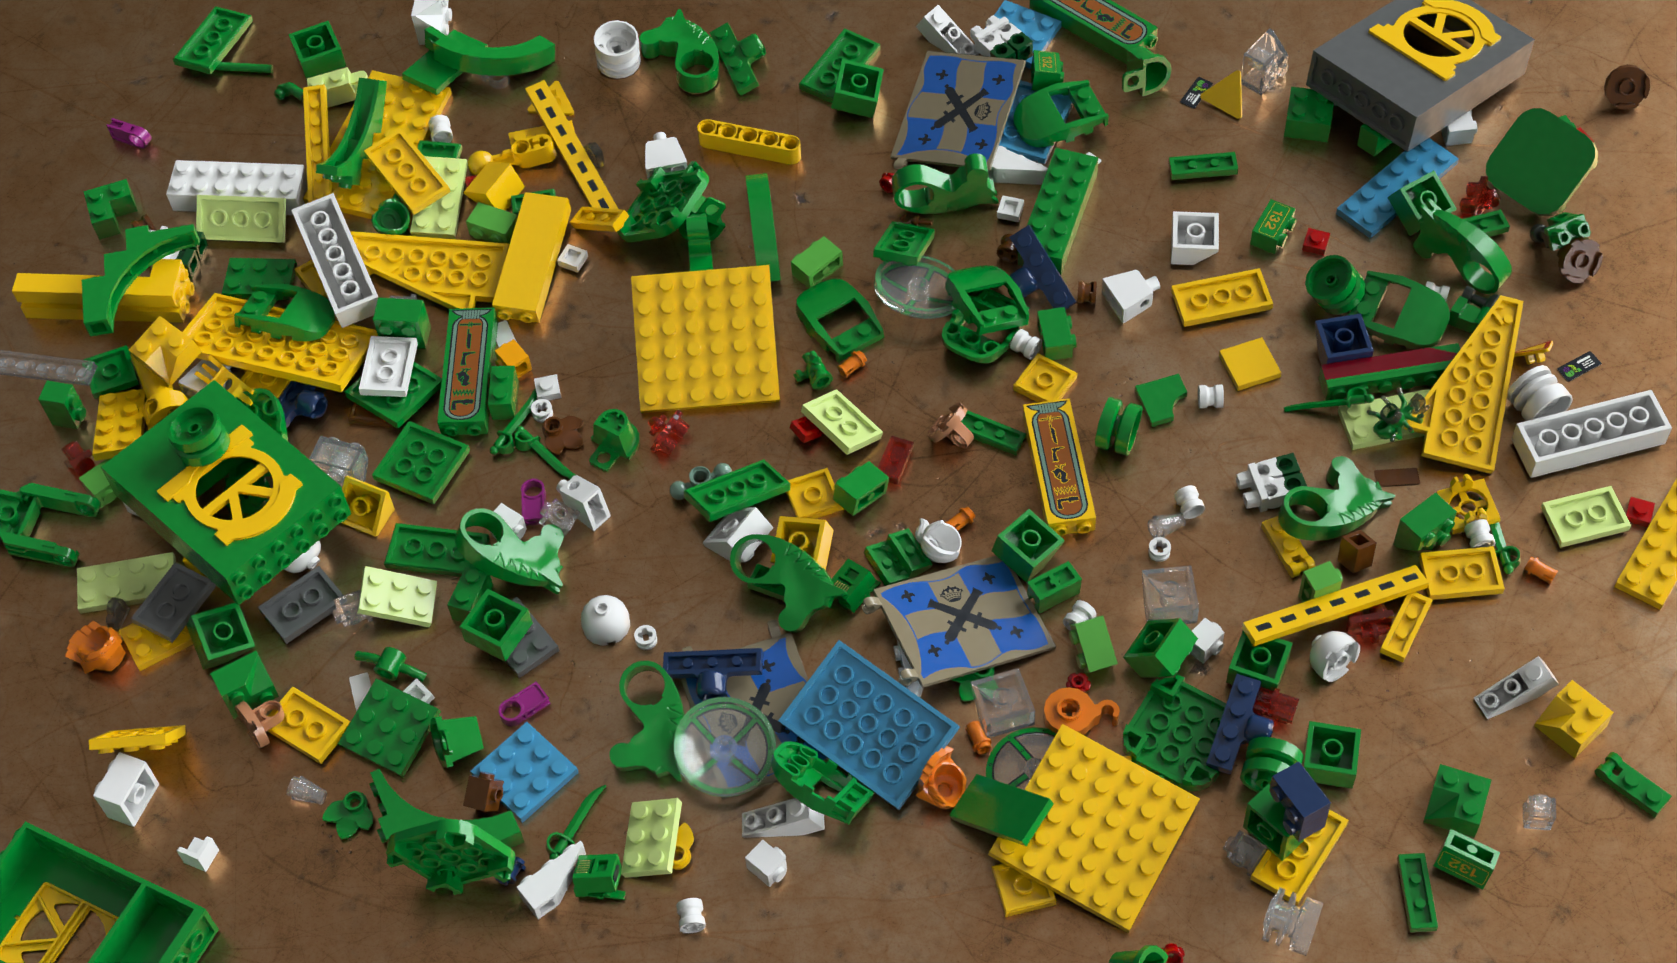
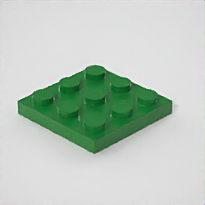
[345,362,442,428]
[372,421,470,504]
[338,678,441,777]

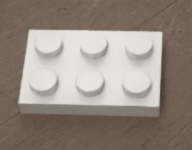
[359,336,418,397]

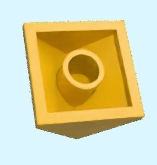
[463,161,525,211]
[342,476,395,537]

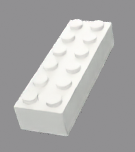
[166,160,308,215]
[291,193,378,328]
[1511,390,1672,478]

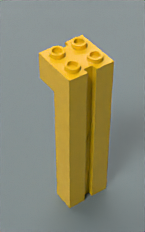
[12,259,194,323]

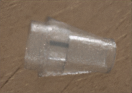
[1148,512,1186,538]
[287,776,327,805]

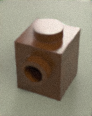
[1337,530,1377,573]
[463,772,504,811]

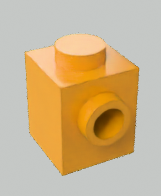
[495,339,532,378]

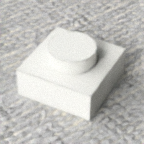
[997,196,1024,222]
[557,244,588,273]
[534,374,561,401]
[403,678,435,704]

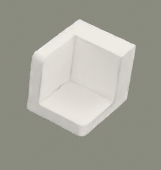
[177,836,219,872]

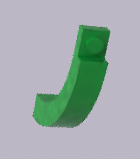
[424,26,555,76]
[745,173,781,281]

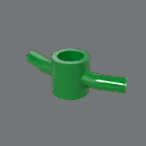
[354,647,427,682]

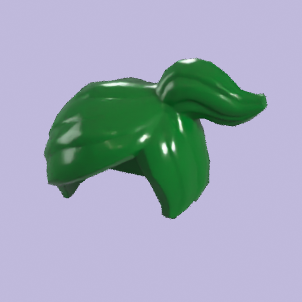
[371,193,410,235]

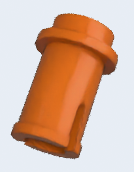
[837,350,867,378]
[945,507,975,531]
[1524,556,1558,584]
[965,721,992,755]

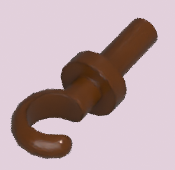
[899,215,933,226]

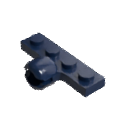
[1010,225,1077,310]
[278,381,328,428]
[663,648,764,702]
[1206,674,1274,775]

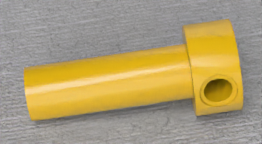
[131,354,188,429]

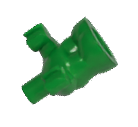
[793,350,833,390]

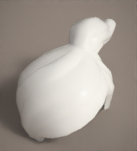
[915,518,962,563]

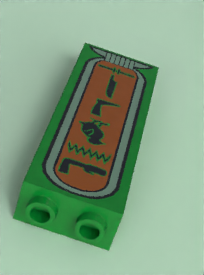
[1029,0,1158,65]
[437,308,498,436]

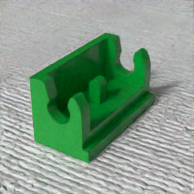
[1027,561,1082,614]

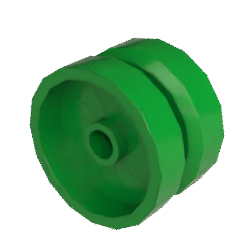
[1305,255,1366,315]
[1095,397,1143,456]
[166,404,230,467]
[1240,737,1304,793]

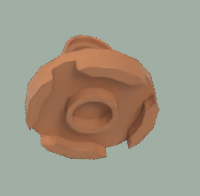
[927,402,974,449]
[235,700,285,748]

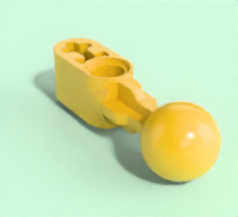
[468,134,557,176]

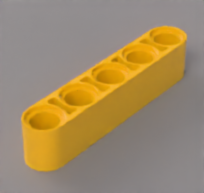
[697,119,801,164]

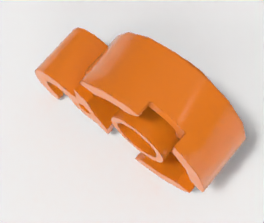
[1043,687,1120,735]

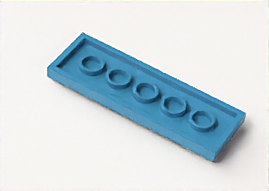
[1336,138,1459,239]

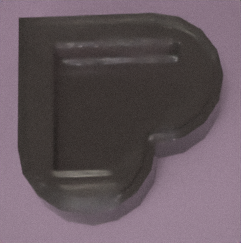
[583,142,605,169]
[106,597,130,630]

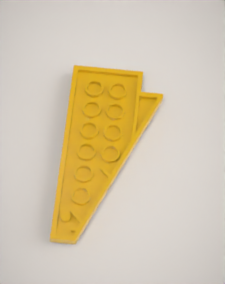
[350,231,509,309]
[1403,295,1524,474]

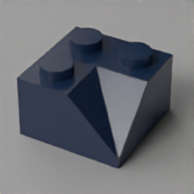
[1315,313,1374,365]
[1270,761,1331,842]

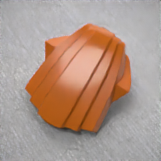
[65,620,126,674]
[916,746,967,809]

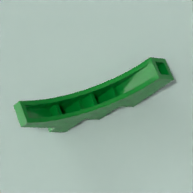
[316,77,387,189]
[82,224,200,337]
[369,769,524,848]

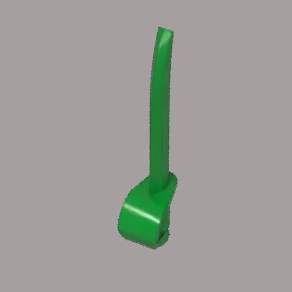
[1283,387,1374,412]
[490,389,537,455]
[514,426,576,478]
[1479,497,1521,574]
[546,785,606,860]

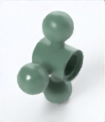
[669,463,732,500]

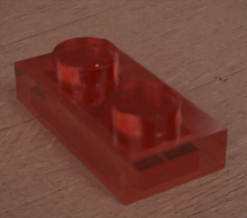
[878,436,914,485]

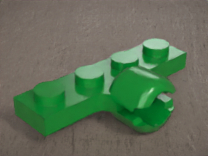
[709,22,766,96]

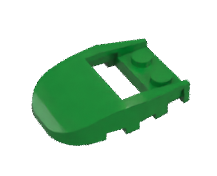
[1013,80,1109,147]
[945,265,1029,335]
[1348,271,1450,350]
[796,279,884,363]
[234,284,336,341]
[942,288,1030,363]
[225,388,288,482]
[771,741,875,824]

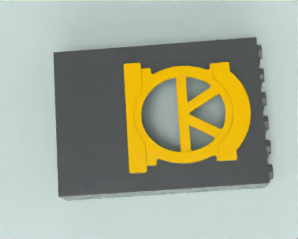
[1306,0,1535,152]

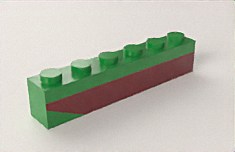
[1318,343,1460,401]

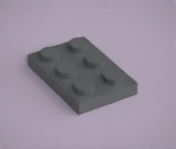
[131,562,216,643]
[258,566,347,644]
[506,597,560,678]

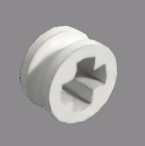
[531,399,553,422]
[1148,537,1171,562]
[634,625,657,650]

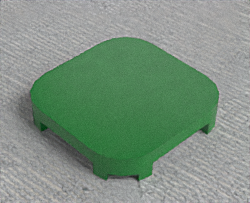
[1486,108,1598,217]
[617,161,709,242]
[1122,675,1227,792]
[386,819,515,895]

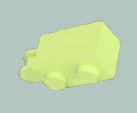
[307,67,368,108]

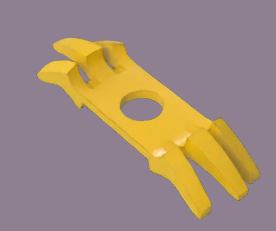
[194,355,254,406]

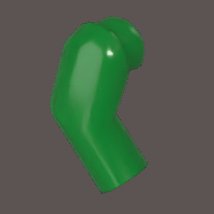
[274,82,304,101]

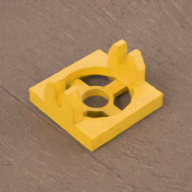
[1437,474,1500,534]

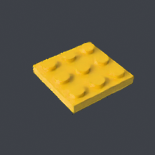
[89,725,186,754]

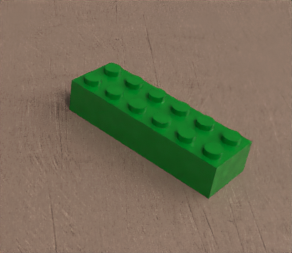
[1018,148,1099,275]

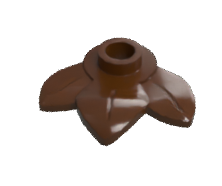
[542,416,583,455]

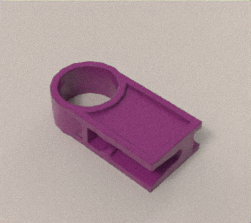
[106,118,152,149]
[521,479,546,526]
[499,681,551,726]

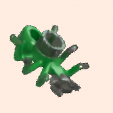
[1367,387,1430,442]

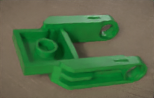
[0,483,101,567]

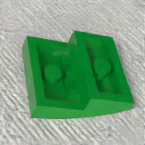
[864,528,933,586]

